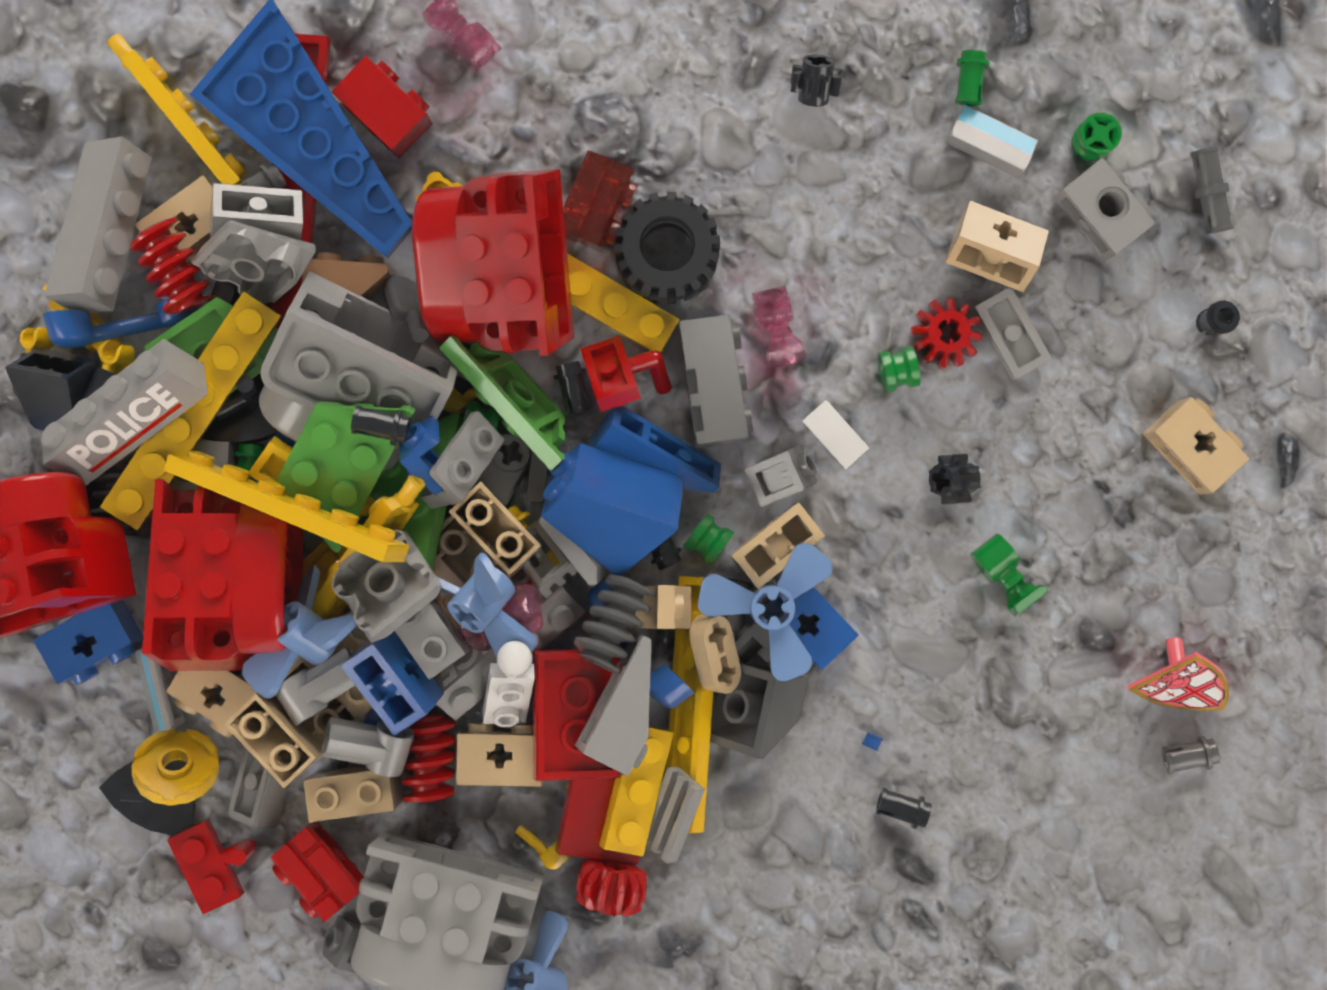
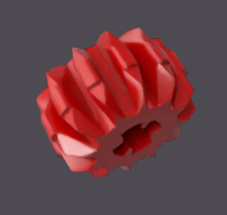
[910,297,983,370]
[576,859,647,917]

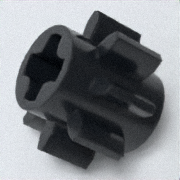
[790,54,842,107]
[929,453,981,505]

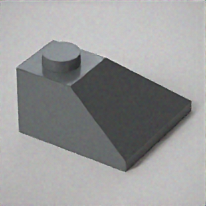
[710,661,808,759]

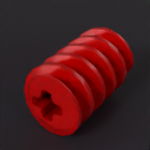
[129,217,217,315]
[401,712,456,803]

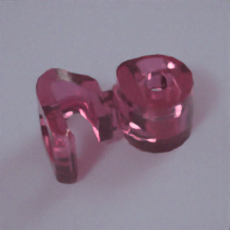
[422,0,501,72]
[752,285,806,370]
[461,584,543,651]

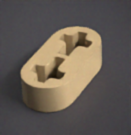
[689,614,741,694]

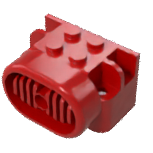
[412,169,574,356]
[0,472,136,637]
[142,479,304,671]

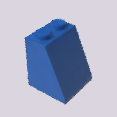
[541,443,684,576]

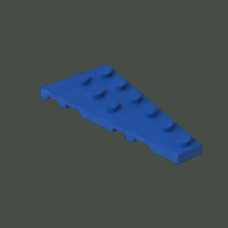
[190,0,412,259]

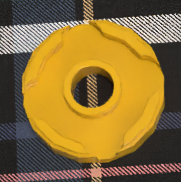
[131,728,220,806]

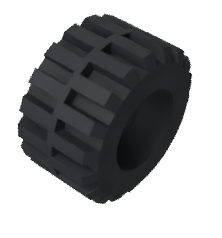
[614,191,720,305]

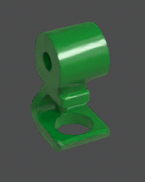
[970,533,1049,617]

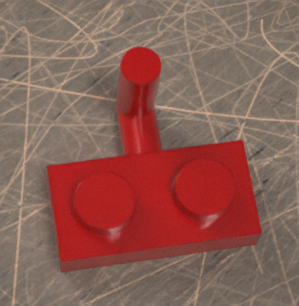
[580,335,672,412]
[167,818,256,915]

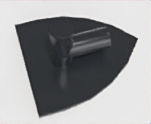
[201,374,277,443]
[99,760,196,835]

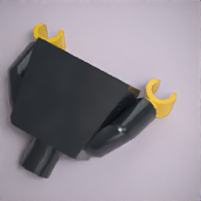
[5,327,135,431]

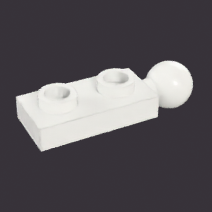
[483,641,534,727]

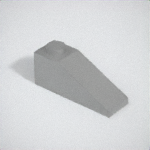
[575,631,651,776]

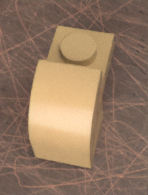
[628,585,691,629]

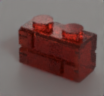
[563,150,639,253]

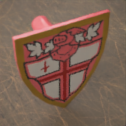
[1127,637,1229,711]

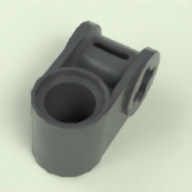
[470,434,532,509]

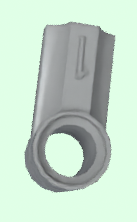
[276,647,355,726]
[321,717,414,777]

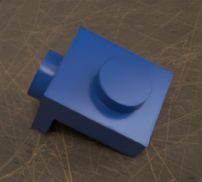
[399,416,444,496]

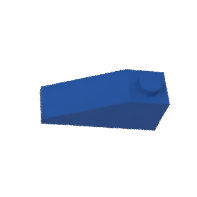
[588,406,721,493]

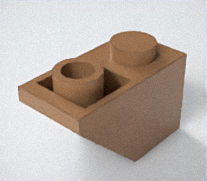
[302,253,395,315]

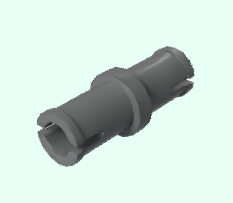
[1190,146,1234,235]

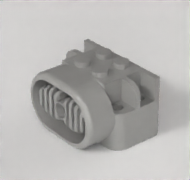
[259,271,458,471]
[351,831,545,990]

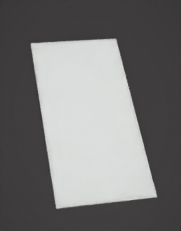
[802,400,869,469]

